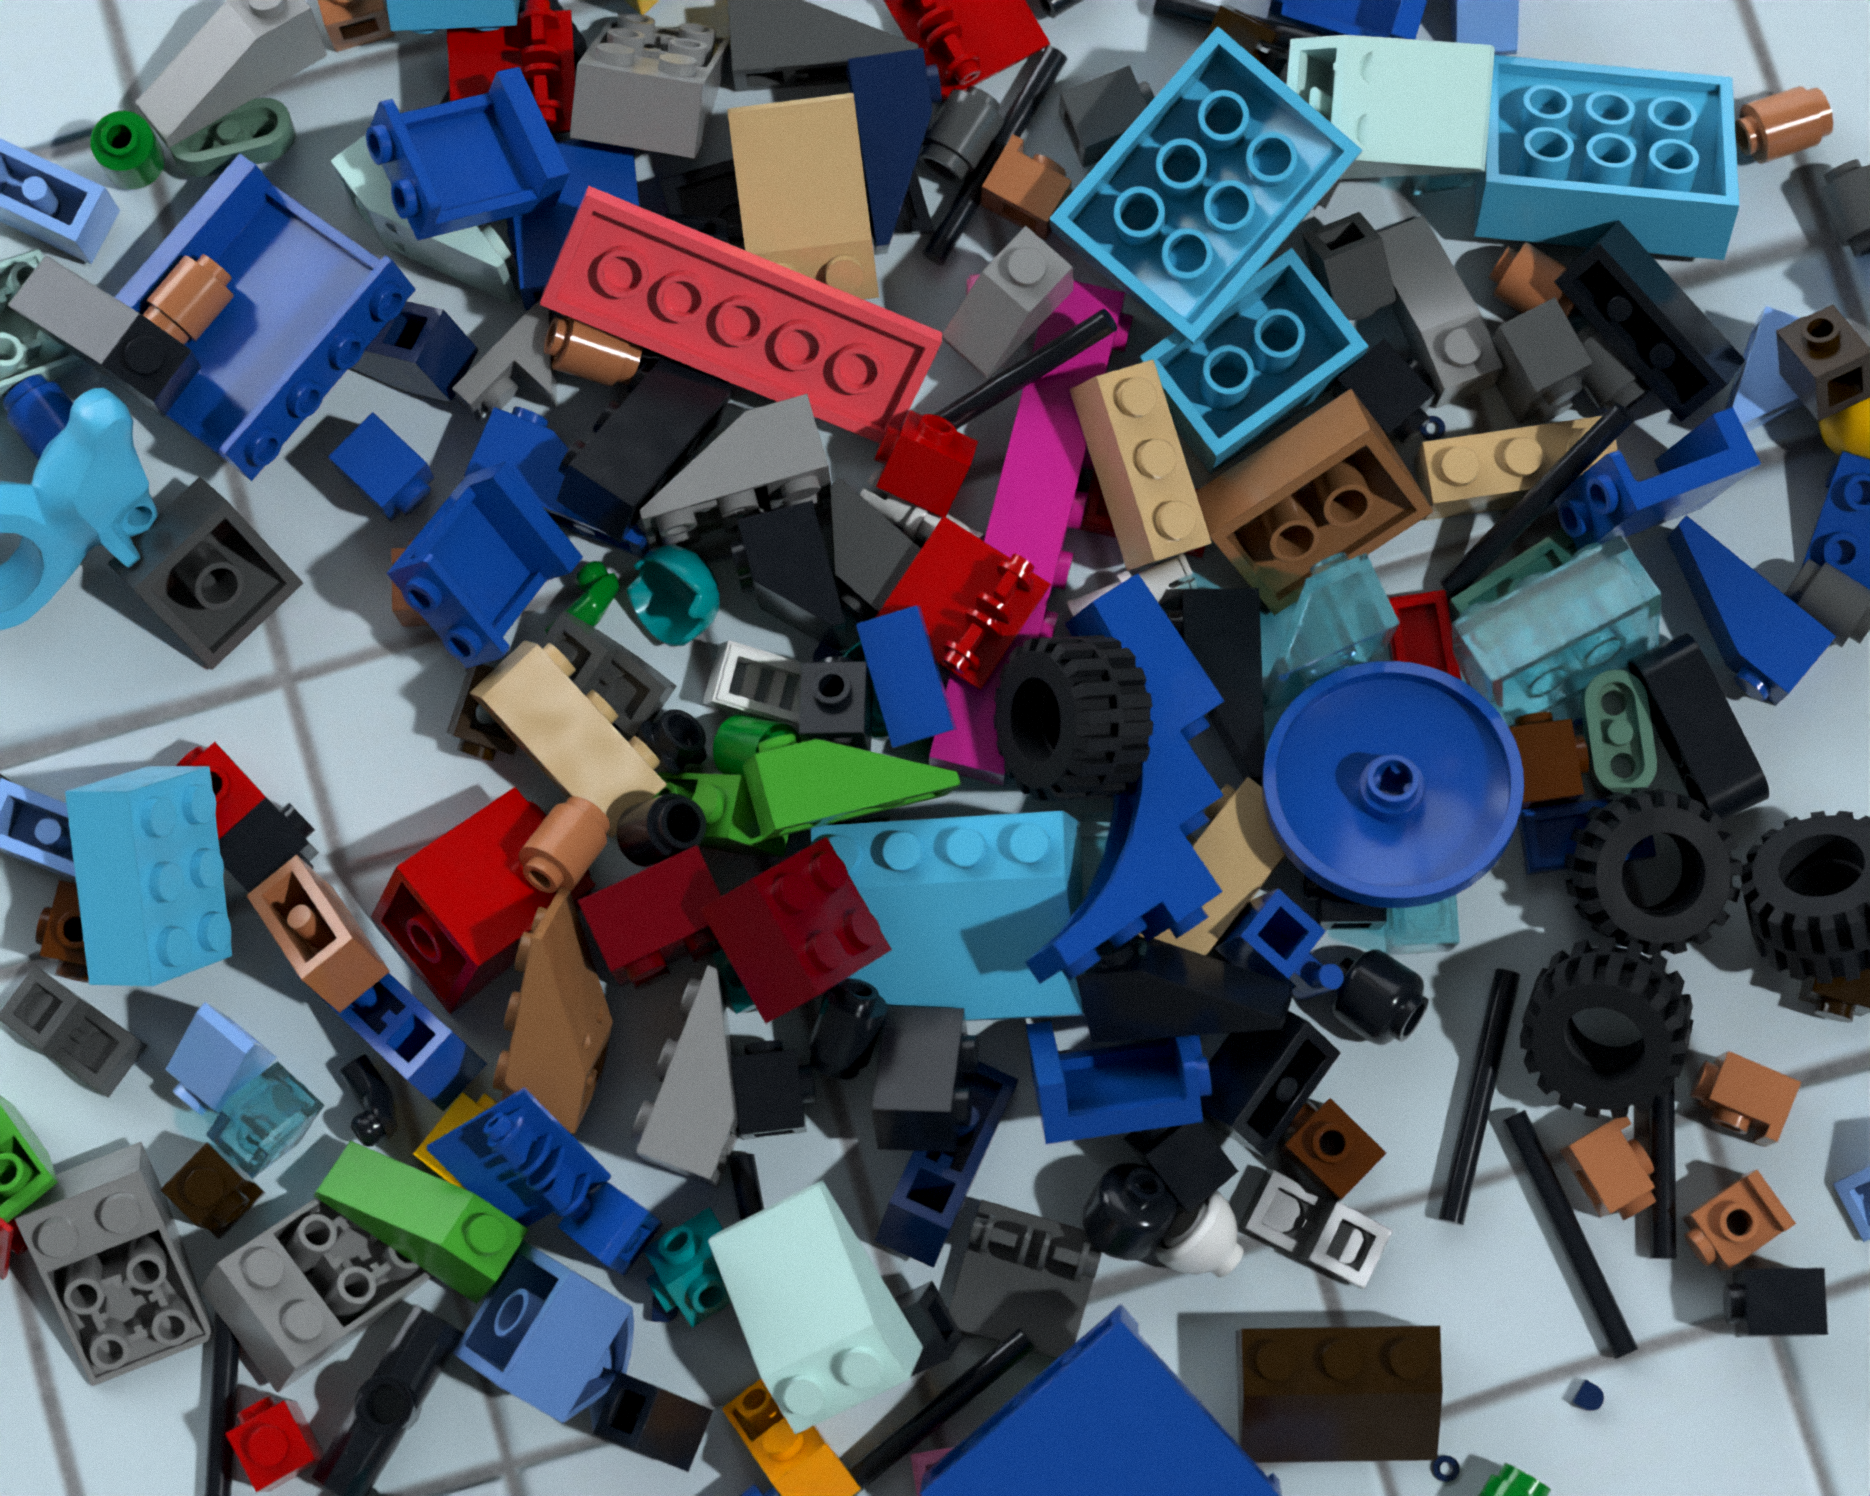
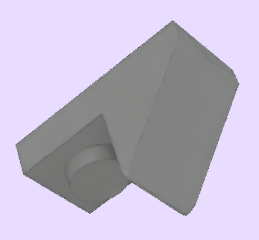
[452,299,558,421]

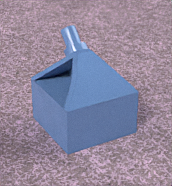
[453,1240,634,1432]

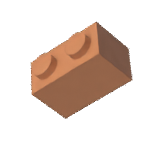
[246,854,390,1013]

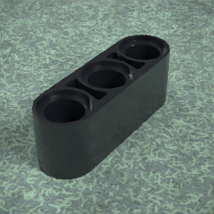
[1627,633,1770,820]

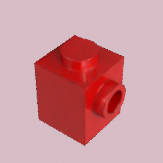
[873,410,978,517]
[176,742,268,840]
[225,1396,325,1492]

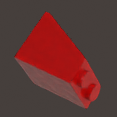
[371,787,596,1014]

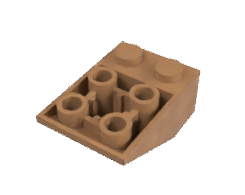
[493,888,613,1134]

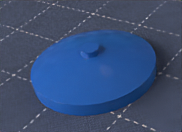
[1262,661,1524,908]

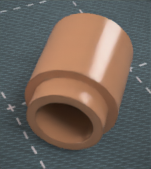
[1735,86,1833,164]
[1488,242,1575,318]
[143,254,234,345]
[544,315,643,387]
[519,796,610,893]

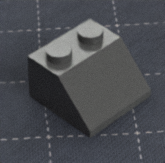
[107,477,303,670]

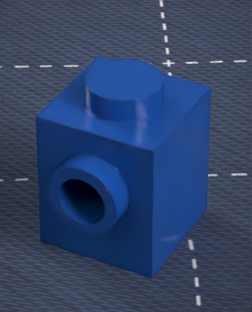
[328,412,435,522]

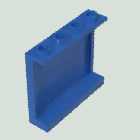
[114,153,416,481]
[920,1304,1282,1496]

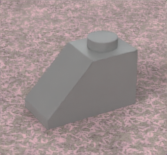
[942,226,1074,380]

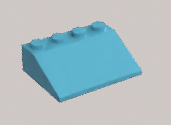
[1049,26,1363,345]
[1475,55,1740,260]
[811,811,1085,1025]

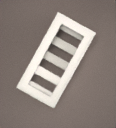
[703,640,802,730]

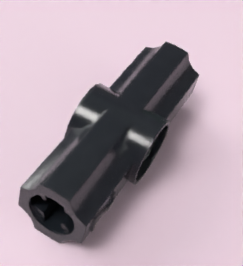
[311,1304,464,1496]

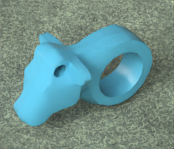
[0,388,158,631]

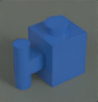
[1213,888,1344,1000]

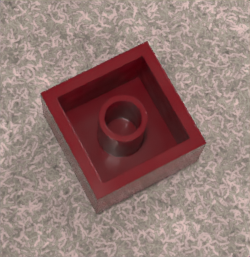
[700,836,892,1024]
[578,845,722,990]

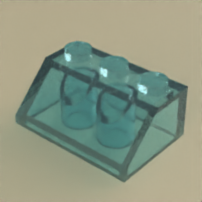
[1452,535,1661,727]
[1263,552,1400,712]

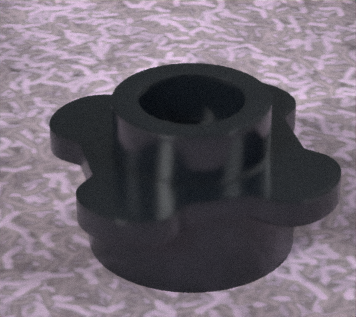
[638,709,707,775]

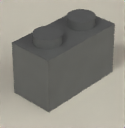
[1492,297,1593,425]

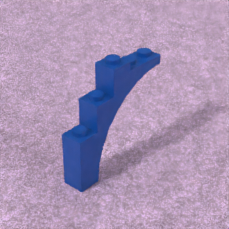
[1025,573,1224,984]

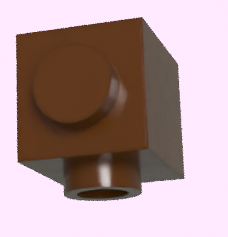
[1509,712,1589,810]
[1280,1098,1386,1201]

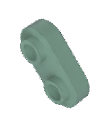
[169,98,296,177]
[1580,669,1657,796]

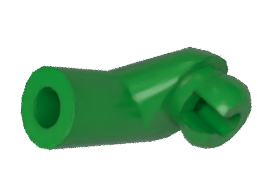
[545,561,619,634]

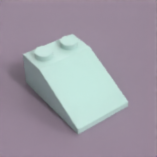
[708,1180,923,1435]

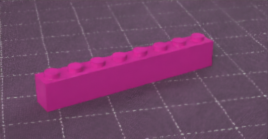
[929,280,1133,786]

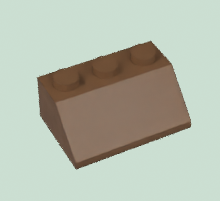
[1196,389,1434,616]

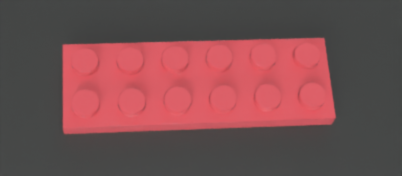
[539,185,942,443]

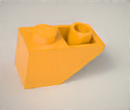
[721,1379,861,1496]

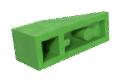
[743,734,961,840]
[313,1141,529,1304]

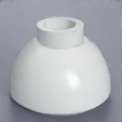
[1156,1190,1243,1277]

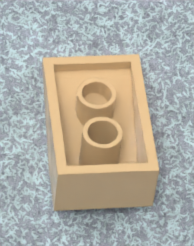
[727,93,879,300]

